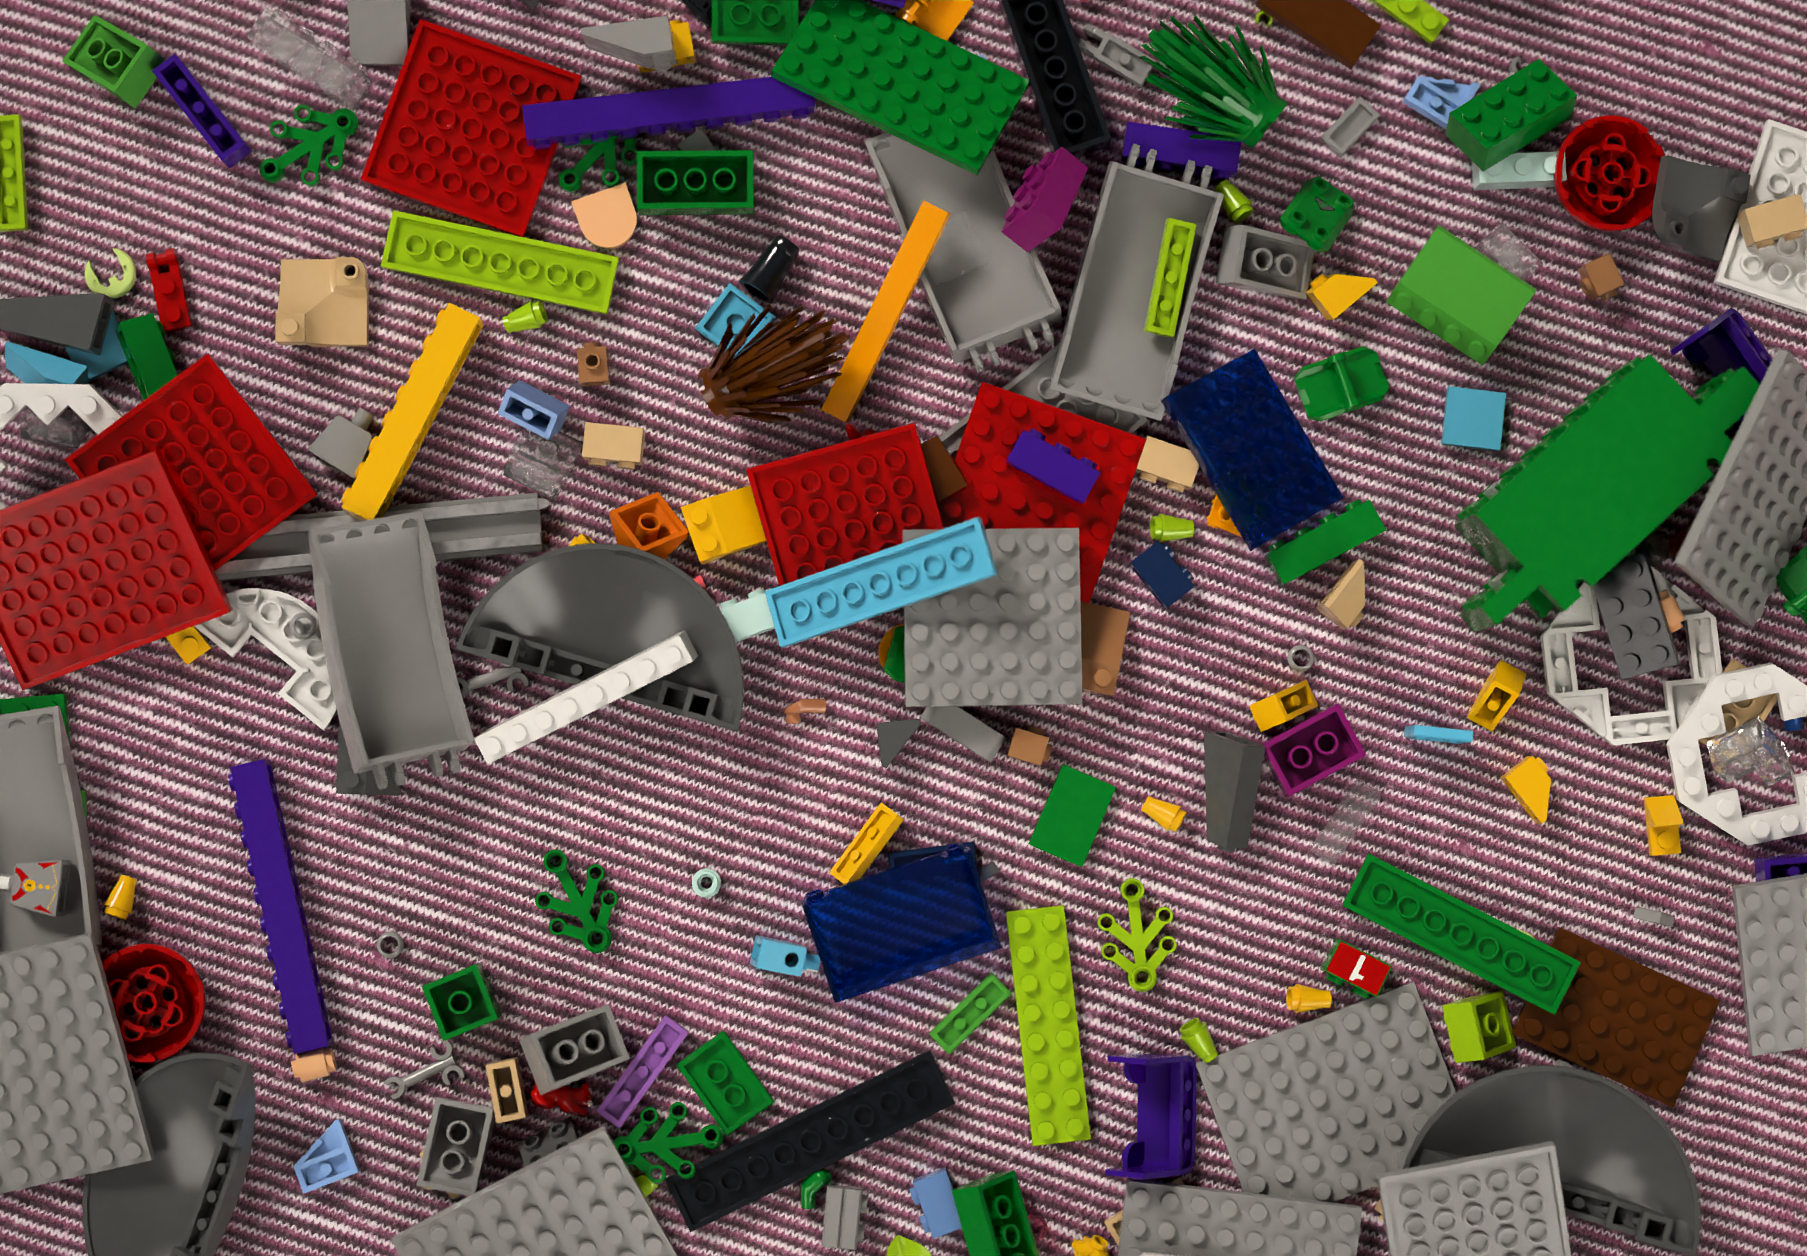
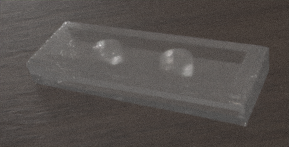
[1308,778,1383,867]

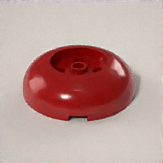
[1554,115,1666,232]
[102,944,206,1062]

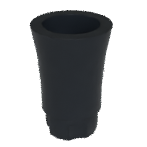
[739,235,800,304]

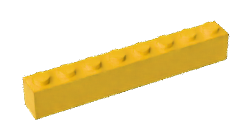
[341,303,484,521]

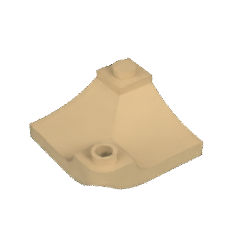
[275,257,369,347]

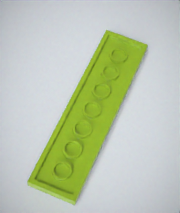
[381,210,620,315]
[1006,905,1091,1146]

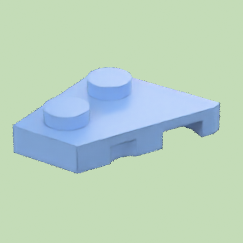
[1402,76,1480,129]
[293,1118,360,1194]

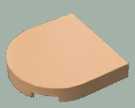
[571,183,637,249]

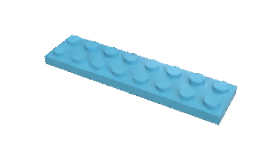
[765,517,998,648]

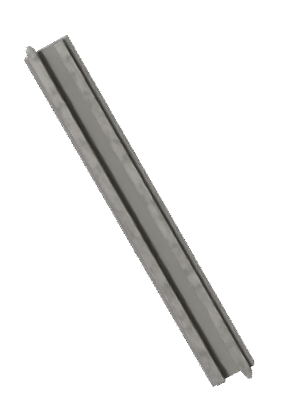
[215,493,550,581]

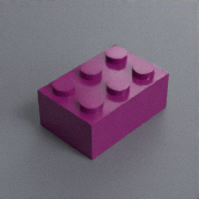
[1001,147,1088,253]
[1261,703,1366,797]

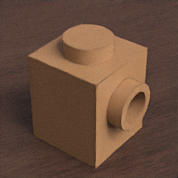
[1578,253,1624,302]
[577,342,611,387]
[1007,726,1053,766]

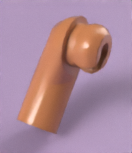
[784,699,826,724]

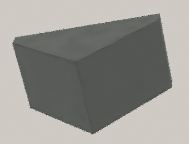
[876,719,922,768]

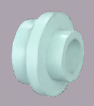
[692,868,721,898]

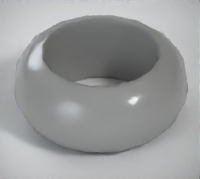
[290,613,317,640]
[1287,645,1314,672]
[377,931,404,958]

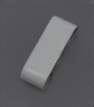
[920,706,1007,763]

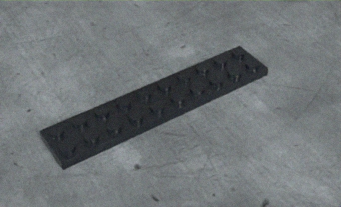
[665,1050,955,1232]

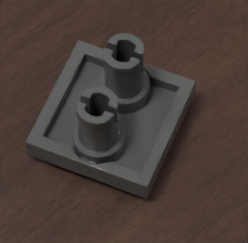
[518,1117,579,1167]

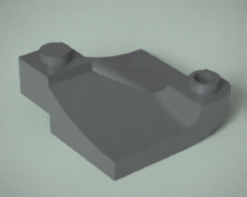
[1652,155,1751,262]

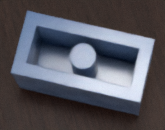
[497,380,570,440]
[909,1167,962,1239]

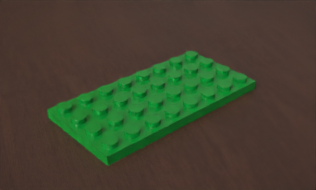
[771,0,1029,175]

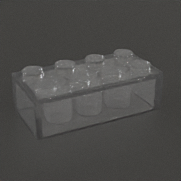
[247,7,372,112]

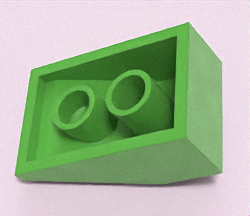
[62,14,165,109]

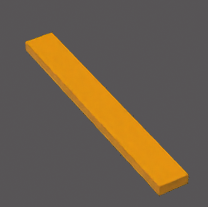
[821,200,951,423]

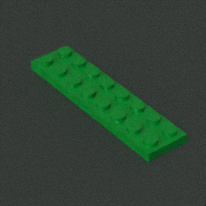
[1341,853,1581,1015]

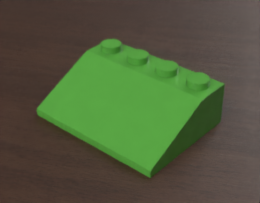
[1386,225,1537,366]

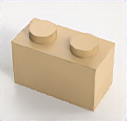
[1737,194,1807,250]
[582,422,646,470]
[1135,436,1203,493]
[485,1057,529,1123]

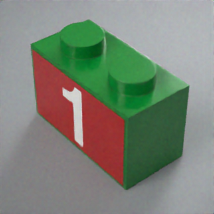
[1320,938,1392,999]

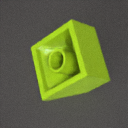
[1442,990,1516,1063]

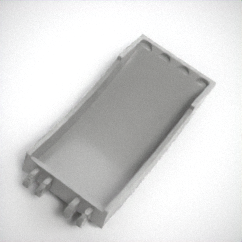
[864,132,1062,373]
[1049,143,1224,421]
[308,511,475,790]
[0,706,102,953]

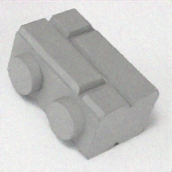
[821,1184,868,1250]

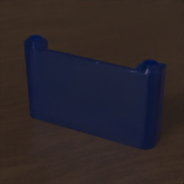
[802,843,1002,1003]

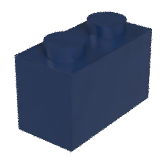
[1129,541,1194,610]

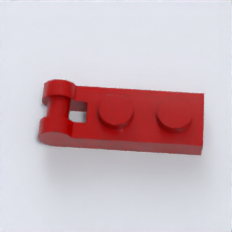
[145,248,193,333]

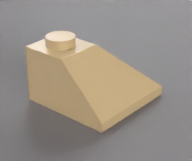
[1316,558,1365,630]

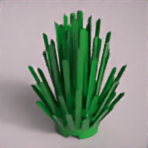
[1139,15,1287,149]

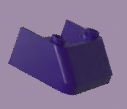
[1670,308,1773,430]
[1105,1054,1197,1180]

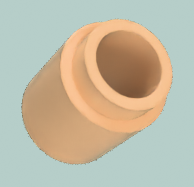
[1659,589,1685,633]
[291,1047,337,1082]

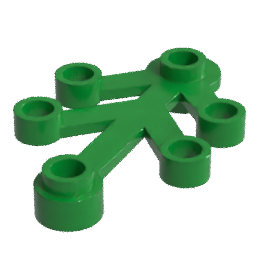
[259,104,359,187]
[559,136,637,193]
[535,849,619,953]
[613,1102,724,1184]

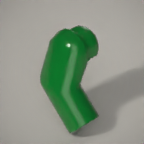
[801,1169,832,1209]

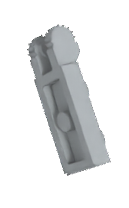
[1077,24,1157,88]

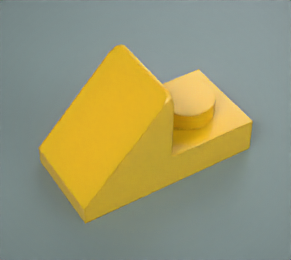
[1644,795,1684,856]

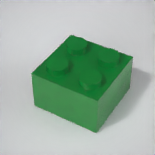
[421,962,503,1041]

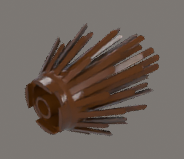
[698,304,849,423]

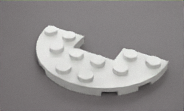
[194,588,337,731]

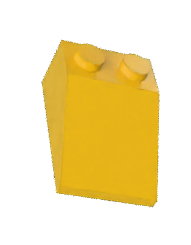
[681,485,767,565]

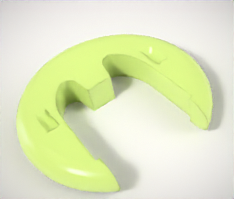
[85,248,137,299]

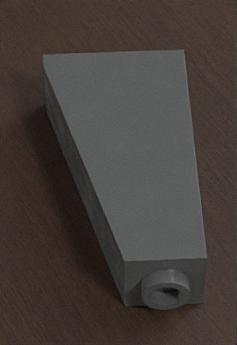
[0,293,115,356]
[1204,731,1265,852]

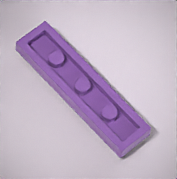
[596,1015,690,1128]

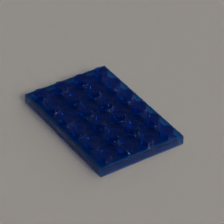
[1161,349,1343,551]

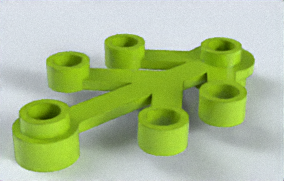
[1097,878,1177,992]

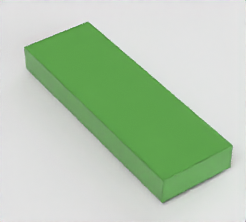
[929,972,1012,1055]

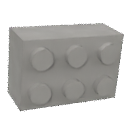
[519,1004,630,1095]

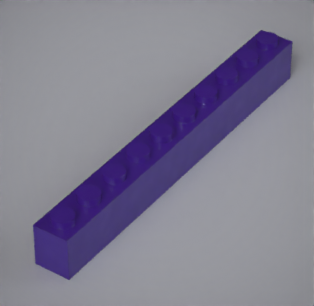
[522,77,815,149]
[228,759,334,1054]

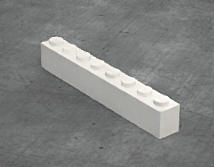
[474,630,698,764]

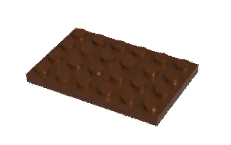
[1512,927,1720,1108]

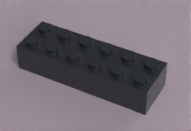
[999,0,1112,158]

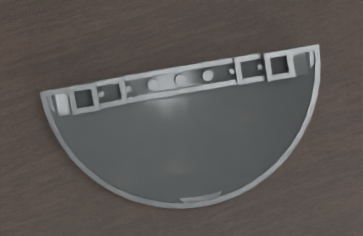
[456,543,744,732]
[82,1053,256,1256]
[1403,1065,1701,1256]

